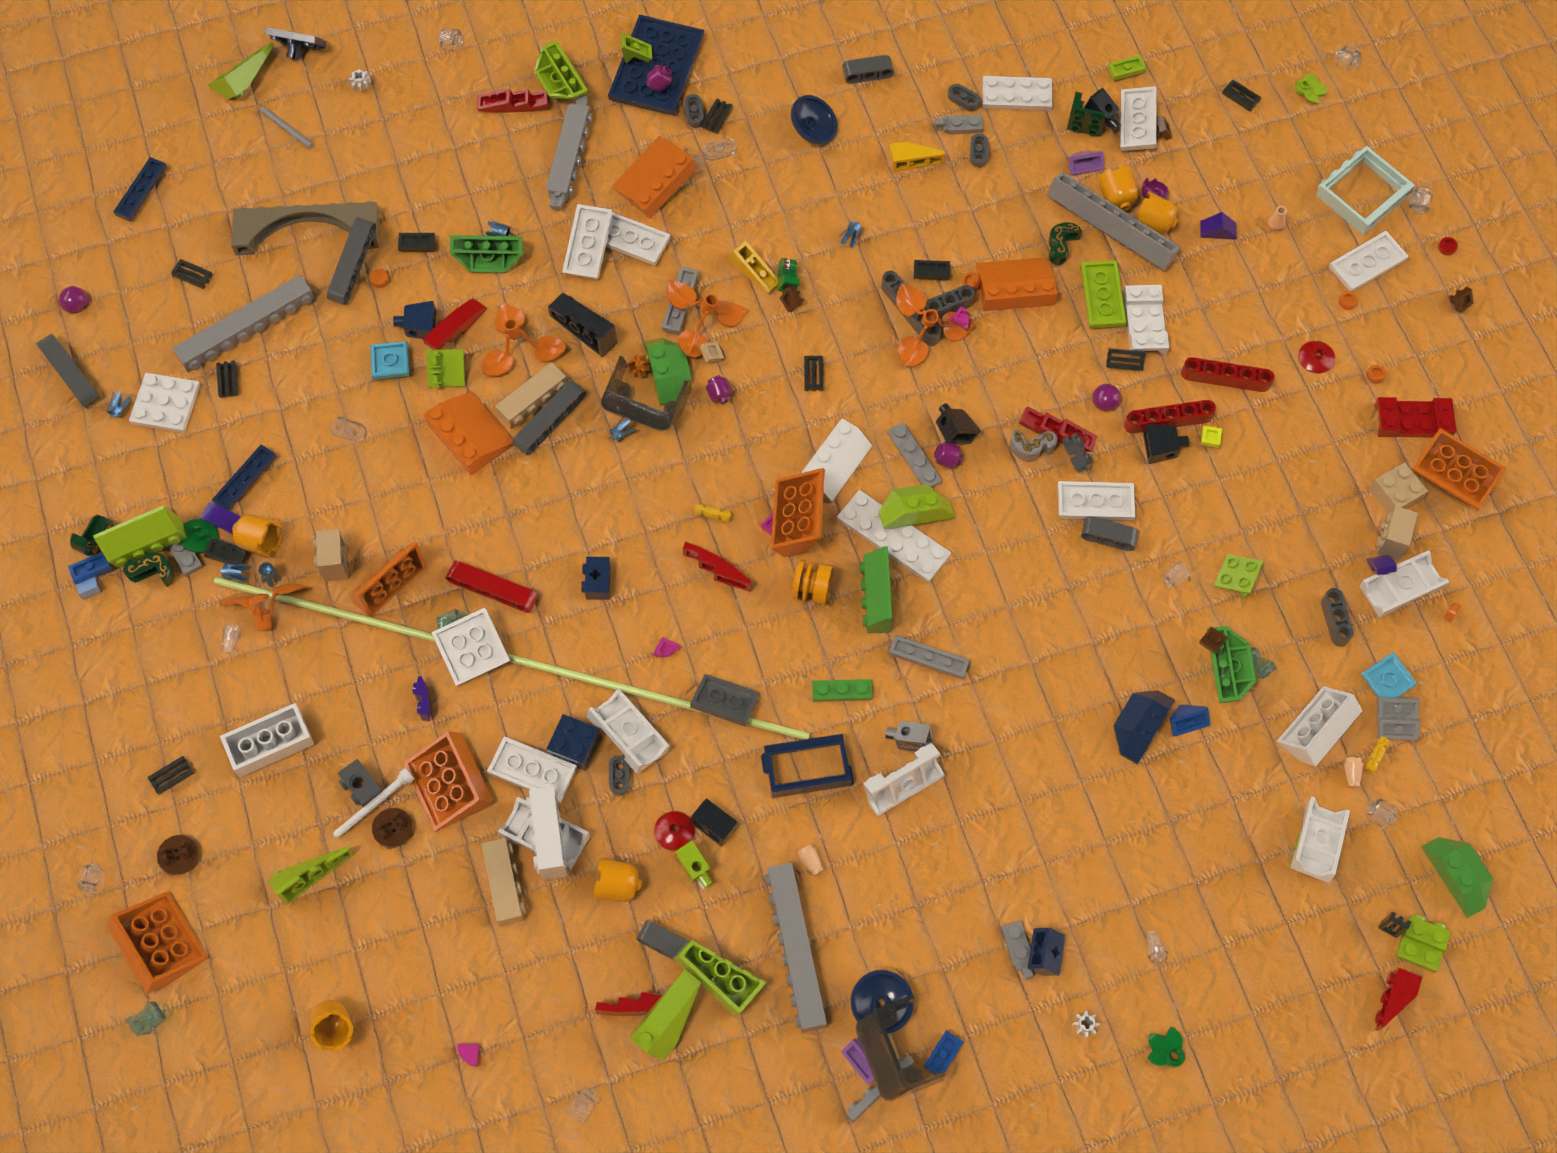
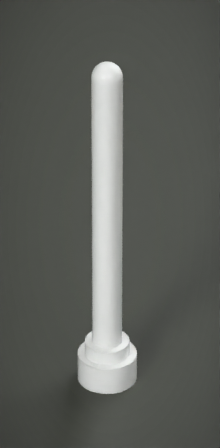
[333,767,415,838]

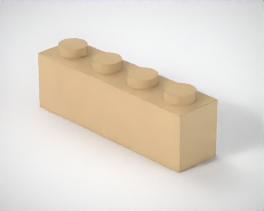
[495,362,567,429]
[481,838,526,926]

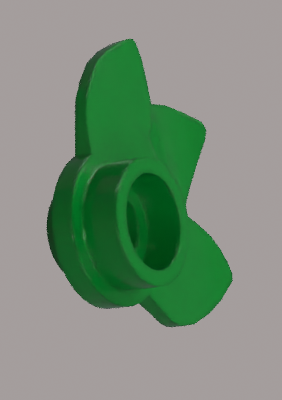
[1147,1027,1185,1067]

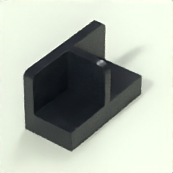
[690,799,737,846]

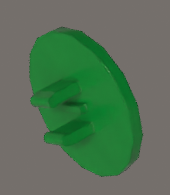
[180,519,218,553]

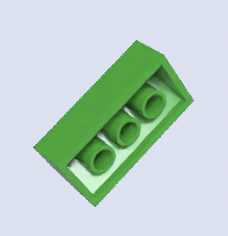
[860,546,892,633]

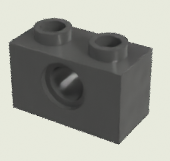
[338,759,382,807]

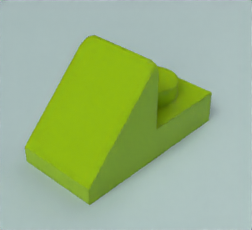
[621,33,652,63]

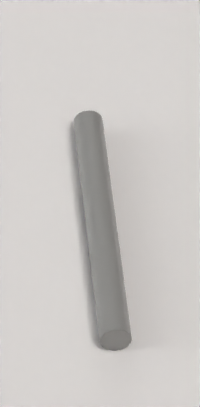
[259,106,314,149]

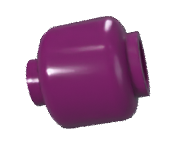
[646,65,672,91]
[705,375,733,404]
[934,441,963,469]

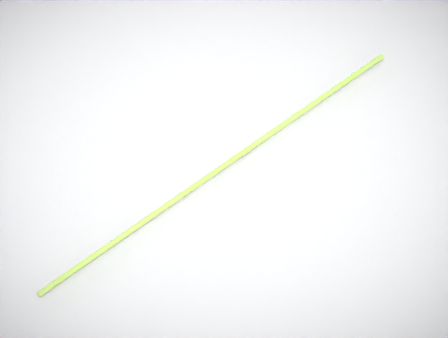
[214,577,810,740]

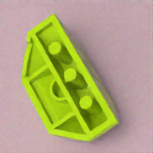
[534,40,588,99]
[878,484,955,529]

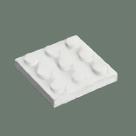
[129,373,200,433]
[431,607,511,686]

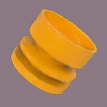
[792,559,833,605]

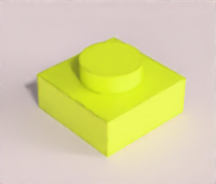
[1200,426,1222,448]

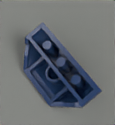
[1113,690,1175,764]

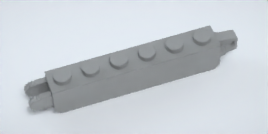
[546,94,593,210]

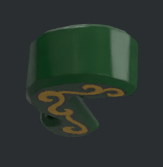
[1048,222,1082,265]
[70,514,113,557]
[123,552,174,587]

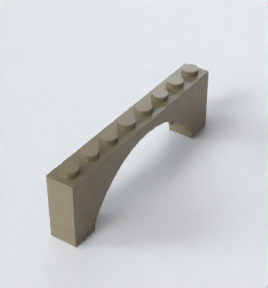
[231,201,380,255]

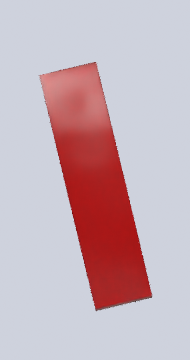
[477,88,550,113]
[423,298,487,350]
[1018,406,1097,452]
[683,541,752,592]
[595,992,662,1016]

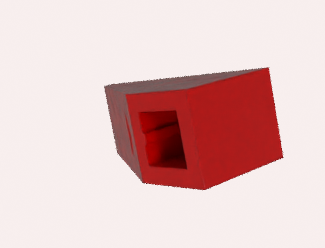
[1375,967,1423,1031]

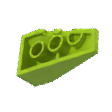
[208,43,274,99]
[268,846,354,905]
[630,968,701,1060]

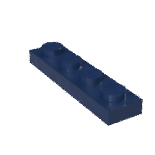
[113,157,167,222]
[212,444,277,511]

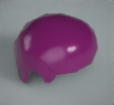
[1141,178,1168,199]
[59,286,89,313]
[1092,384,1121,412]

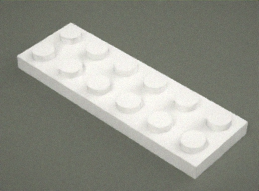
[837,490,951,583]

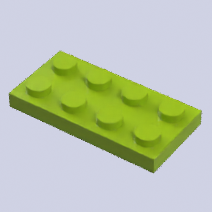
[1080,260,1126,328]

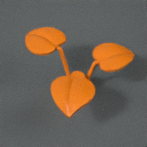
[667,279,747,358]
[896,283,975,367]
[482,302,566,376]
[220,583,309,631]

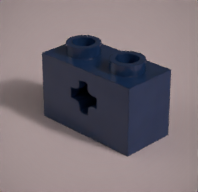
[581,557,611,600]
[1027,928,1065,976]

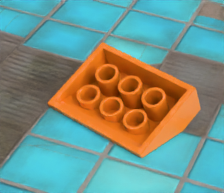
[612,136,697,219]
[976,257,1058,311]
[424,391,514,475]
[1412,428,1506,511]
[771,468,825,557]
[351,541,426,617]
[403,731,493,832]
[107,891,208,994]

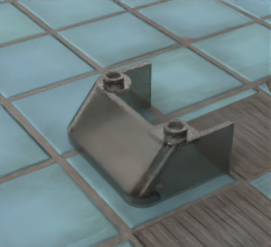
[601,356,692,432]
[855,994,946,1101]

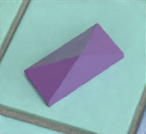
[1068,151,1105,175]
[841,1038,882,1085]

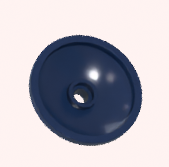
[791,95,837,145]
[851,970,914,1035]

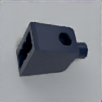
[393,301,436,339]

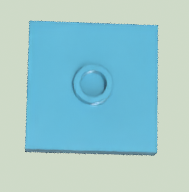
[370,341,410,380]
[1360,652,1417,698]

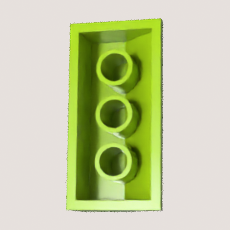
[93,505,187,568]

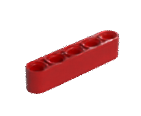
[1181,357,1275,392]
[1124,400,1216,434]
[445,560,539,613]

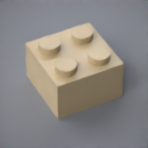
[1369,462,1428,513]
[1375,506,1418,561]
[313,529,348,582]

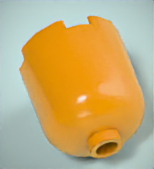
[1098,165,1139,211]
[1137,191,1178,234]
[232,514,282,558]
[593,858,642,902]
[309,1000,353,1052]

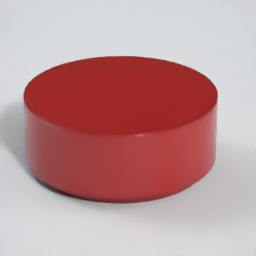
[1438,237,1458,255]

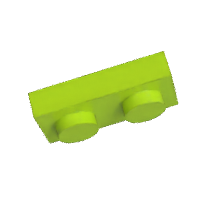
[1107,55,1147,81]

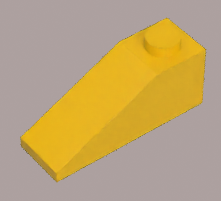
[888,142,945,172]
[727,240,778,294]

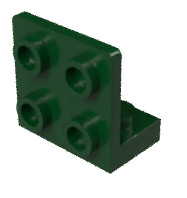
[1067,92,1106,136]

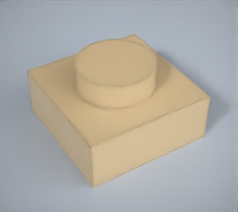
[700,342,724,363]

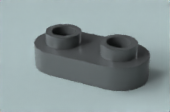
[948,84,980,110]
[684,94,704,127]
[970,134,988,167]
[609,755,630,796]

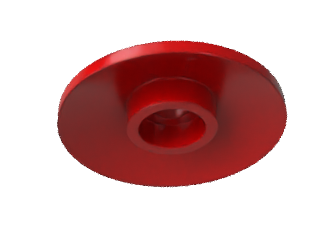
[1298,341,1335,374]
[654,811,695,851]

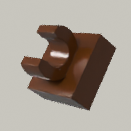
[1157,116,1172,140]
[780,286,804,312]
[1449,287,1474,313]
[1199,627,1227,655]

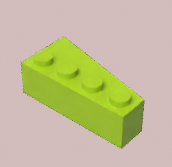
[673,940,766,1016]

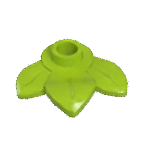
[1295,74,1328,104]

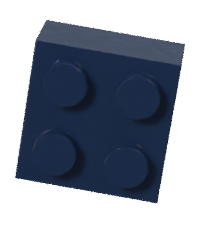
[546,714,601,771]

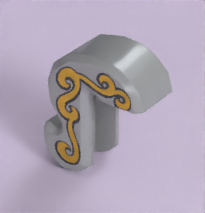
[1010,428,1058,462]

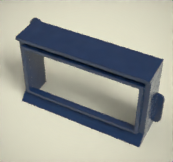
[761,734,854,798]

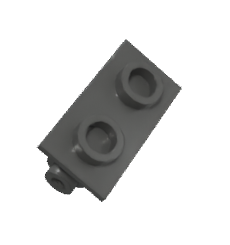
[1063,432,1092,473]

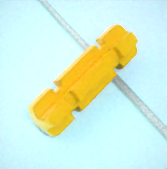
[694,503,731,522]
[1365,736,1390,773]

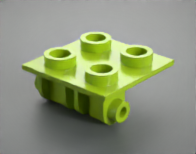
[426,349,465,388]
[1214,554,1263,598]

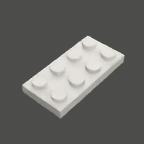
[982,76,1052,111]
[1120,86,1157,151]
[562,204,613,280]
[606,213,670,266]
[1328,231,1409,292]
[1057,481,1135,521]
[487,736,577,803]

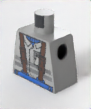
[885,721,934,753]

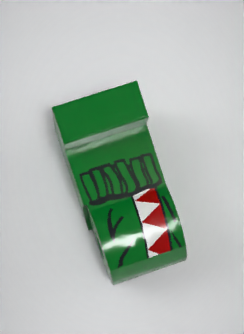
[778,258,799,292]

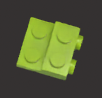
[1395,915,1451,973]

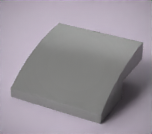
[1377,696,1420,740]

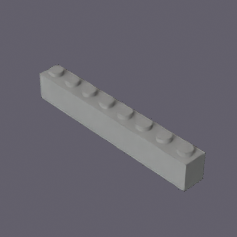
[1047,172,1180,270]
[172,275,315,373]
[765,862,827,1033]

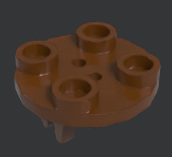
[372,808,413,849]
[157,835,198,875]

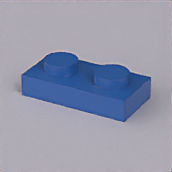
[68,552,112,584]
[923,1031,964,1079]

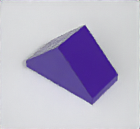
[1200,212,1237,240]

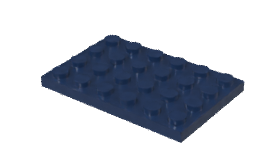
[608,15,704,115]

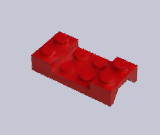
[1374,397,1457,438]

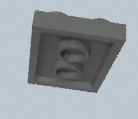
[690,674,760,727]

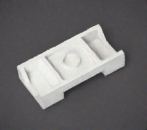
[1123,285,1169,356]
[1359,550,1449,618]
[586,689,670,774]
[863,743,945,817]
[1290,796,1350,883]
[498,797,590,872]

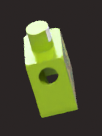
[673,841,713,889]

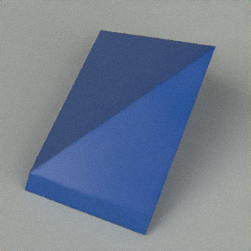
[1170,705,1210,737]

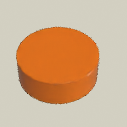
[370,269,389,288]
[962,272,980,290]
[1338,291,1358,310]
[1366,365,1386,384]
[1444,602,1461,622]

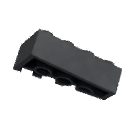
[548,293,617,358]

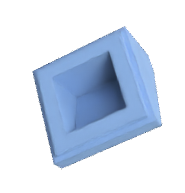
[76,577,101,600]

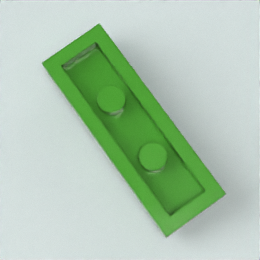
[812,679,872,702]

